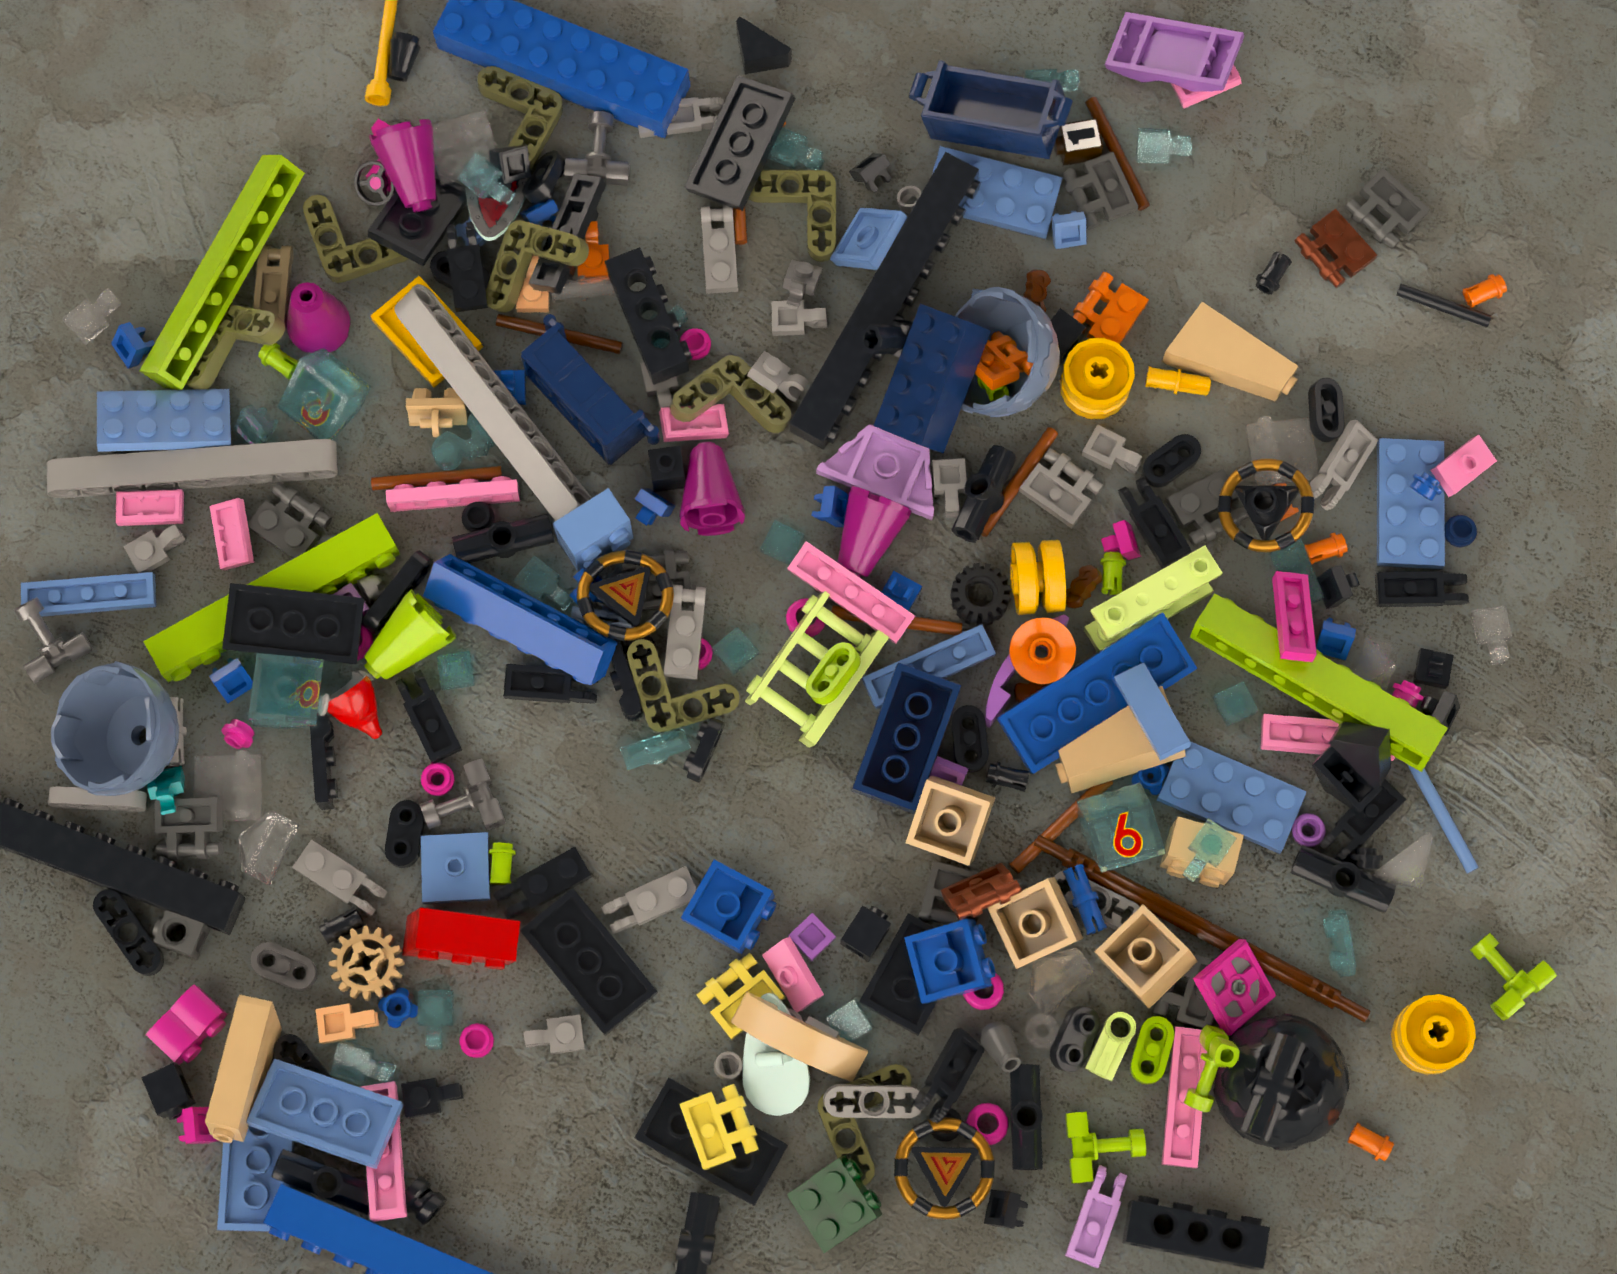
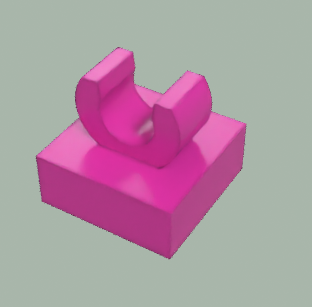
[1101,520,1141,560]
[177,1107,218,1144]

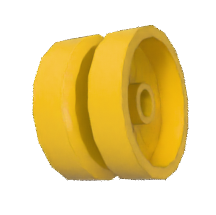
[1060,338,1135,419]
[1010,539,1066,615]
[1391,994,1476,1075]

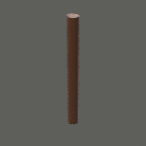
[1085,97,1150,211]
[496,314,623,354]

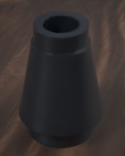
[389,32,421,82]

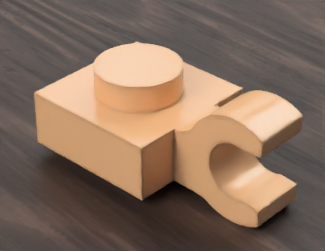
[516,255,550,312]
[316,1004,380,1044]

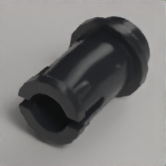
[1256,252,1292,295]
[986,761,1029,792]
[319,906,365,944]

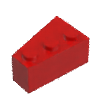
[402,907,520,970]

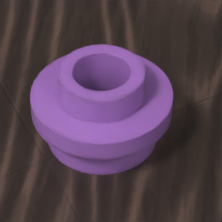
[1291,813,1326,847]

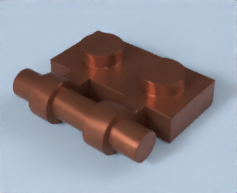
[1294,208,1377,288]
[940,863,1022,920]

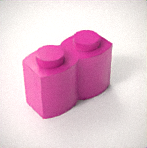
[146,984,228,1065]

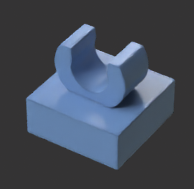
[1052,211,1087,249]

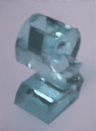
[431,414,495,470]

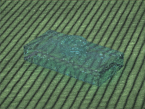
[1269,538,1324,604]
[620,727,691,770]

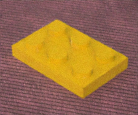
[370,276,483,388]

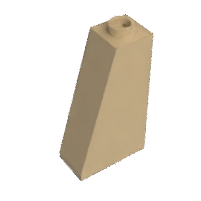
[1162,302,1298,401]
[1055,686,1186,793]
[205,995,282,1143]

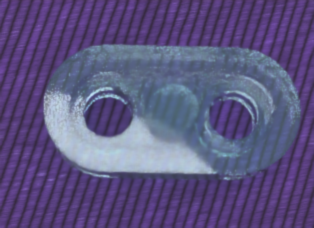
[1323,909,1356,977]

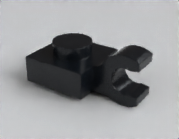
[401,1078,464,1119]

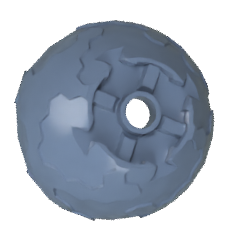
[955,287,1060,417]
[51,661,179,796]

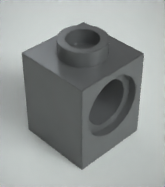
[152,910,210,960]

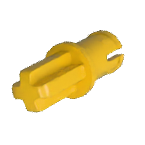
[1145,366,1211,396]

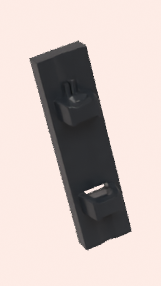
[528,174,606,294]

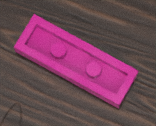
[1272,571,1317,662]

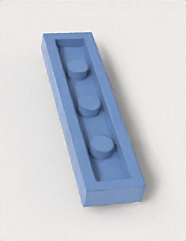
[21,572,156,617]
[862,624,996,709]

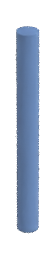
[1407,764,1479,874]

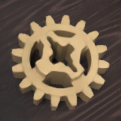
[329,926,405,1001]

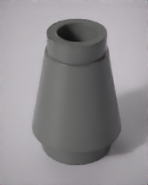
[981,1021,1021,1072]

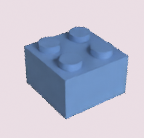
[553,488,633,572]

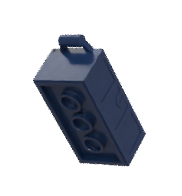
[909,60,1073,159]
[521,314,660,465]

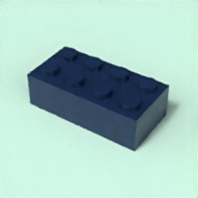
[873,304,991,453]
[851,662,961,814]

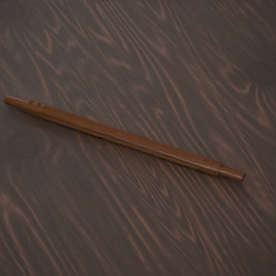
[1034,834,1371,1023]

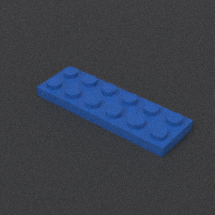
[996,612,1197,774]

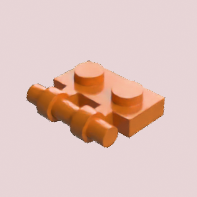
[1073,272,1149,344]
[975,331,1033,391]

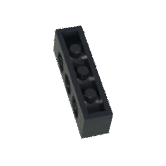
[604,247,692,385]
[1122,1196,1270,1271]

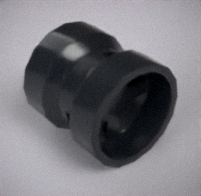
[405,1176,447,1225]

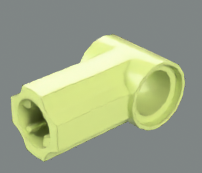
[1085,1012,1136,1081]

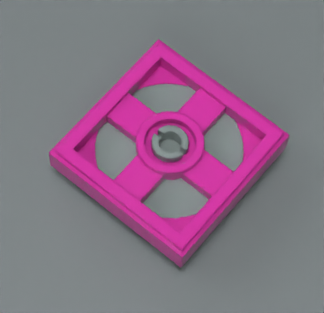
[1193,939,1276,1035]

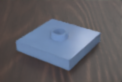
[830,208,908,270]
[421,832,491,904]

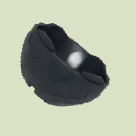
[1213,1013,1350,1151]

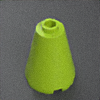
[364,590,456,680]

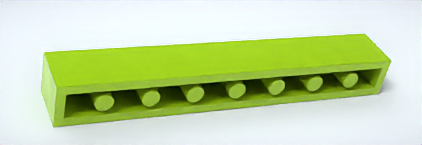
[139,155,305,390]
[143,513,400,682]
[1190,593,1448,772]

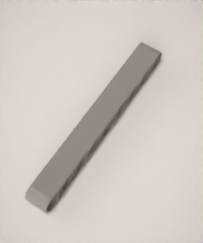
[394,284,592,521]
[47,439,338,498]

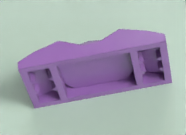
[1105,12,1244,91]

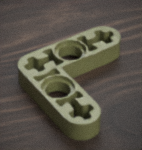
[477,66,563,169]
[749,170,836,262]
[303,195,408,283]
[486,220,589,313]
[186,305,285,390]
[670,355,791,433]
[627,639,740,732]
[817,1064,912,1186]

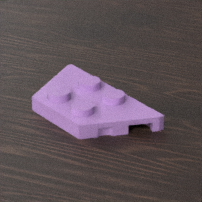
[816,424,934,520]

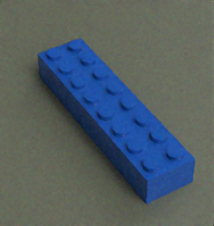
[433,0,691,139]

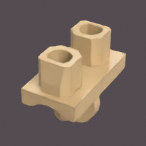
[406,388,468,437]

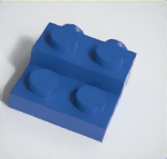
[681,859,777,954]
[904,919,996,1004]

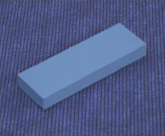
[1114,663,1191,761]

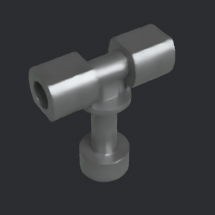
[564,111,629,186]
[14,597,93,684]
[420,759,506,830]

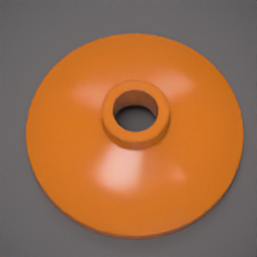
[1009,618,1076,684]

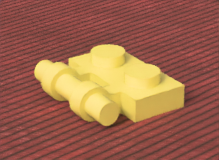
[696,953,785,1040]
[680,1084,759,1170]

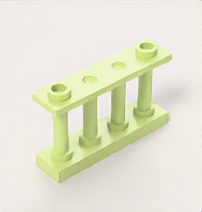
[1083,545,1223,653]
[745,591,889,748]

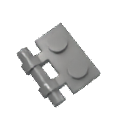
[1019,448,1104,528]

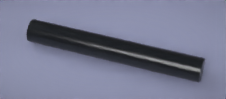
[1396,283,1492,327]

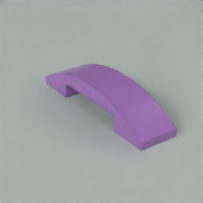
[984,614,1069,728]

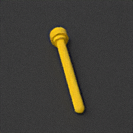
[365,0,398,106]

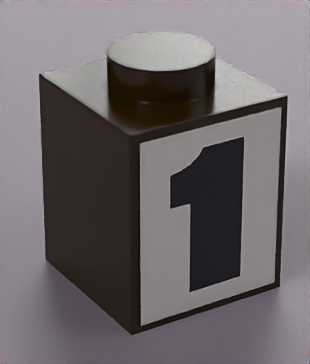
[1054,118,1103,166]

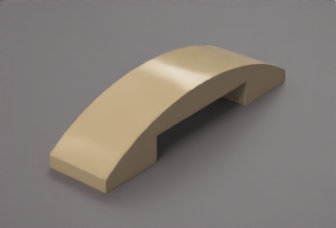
[731,991,868,1081]

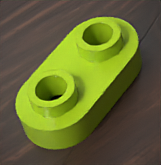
[806,642,861,704]
[1130,1016,1175,1085]

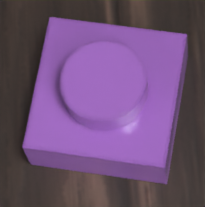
[929,756,968,786]
[788,913,836,962]

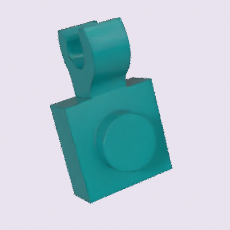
[147,765,185,815]

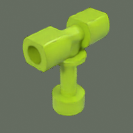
[1470,933,1557,1021]
[1184,1024,1239,1112]
[1065,1112,1146,1183]

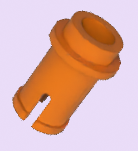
[1463,274,1507,308]
[1303,533,1348,565]
[1347,1122,1394,1161]

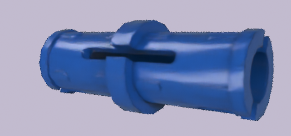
[1063,864,1107,935]

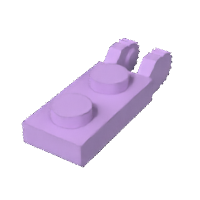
[1065,1165,1127,1268]

